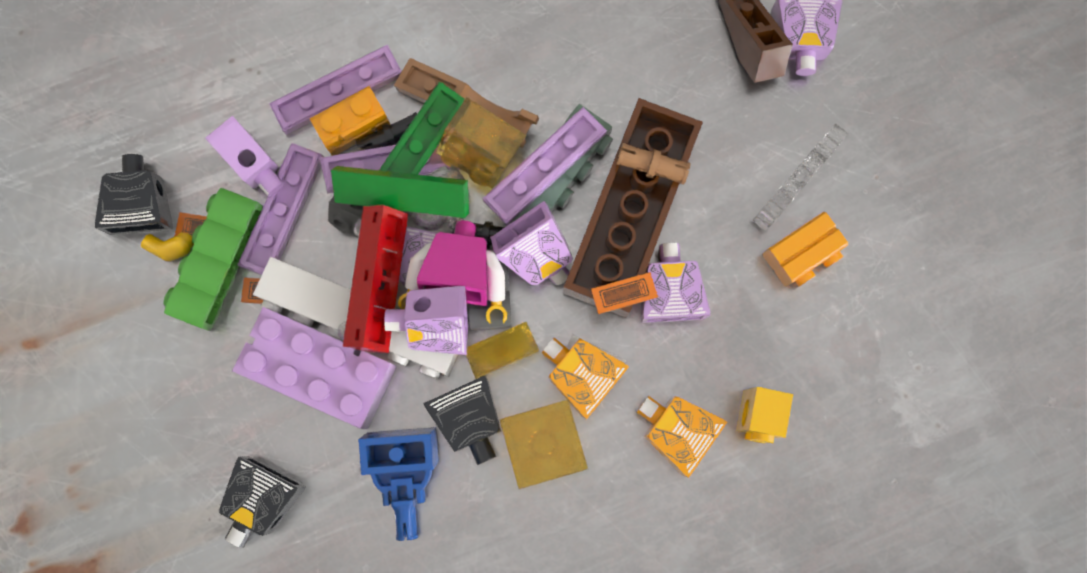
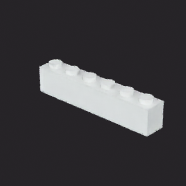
[253,257,458,379]

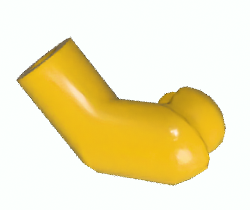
[141,232,194,262]

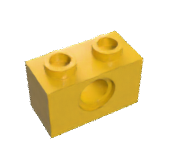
[736,387,793,444]

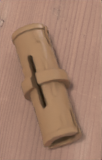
[616,143,691,185]

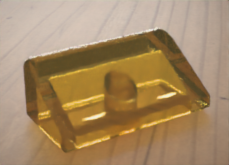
[466,322,540,379]

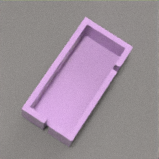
[232,307,397,429]

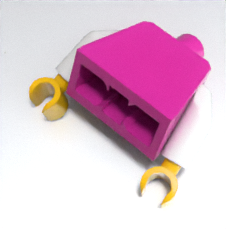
[398,220,507,324]

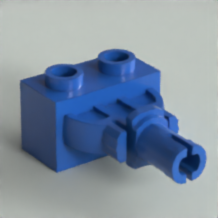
[358,427,439,541]

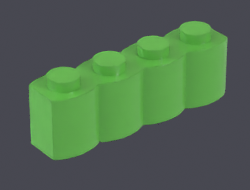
[163,188,263,331]

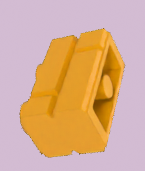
[310,86,391,156]
[763,212,848,287]

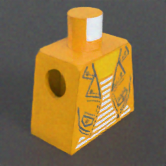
[541,337,629,420]
[637,395,728,478]

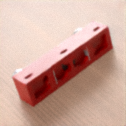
[338,205,408,353]

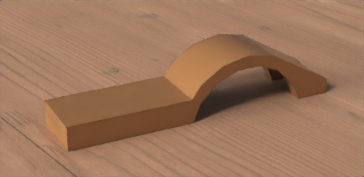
[394,58,539,148]

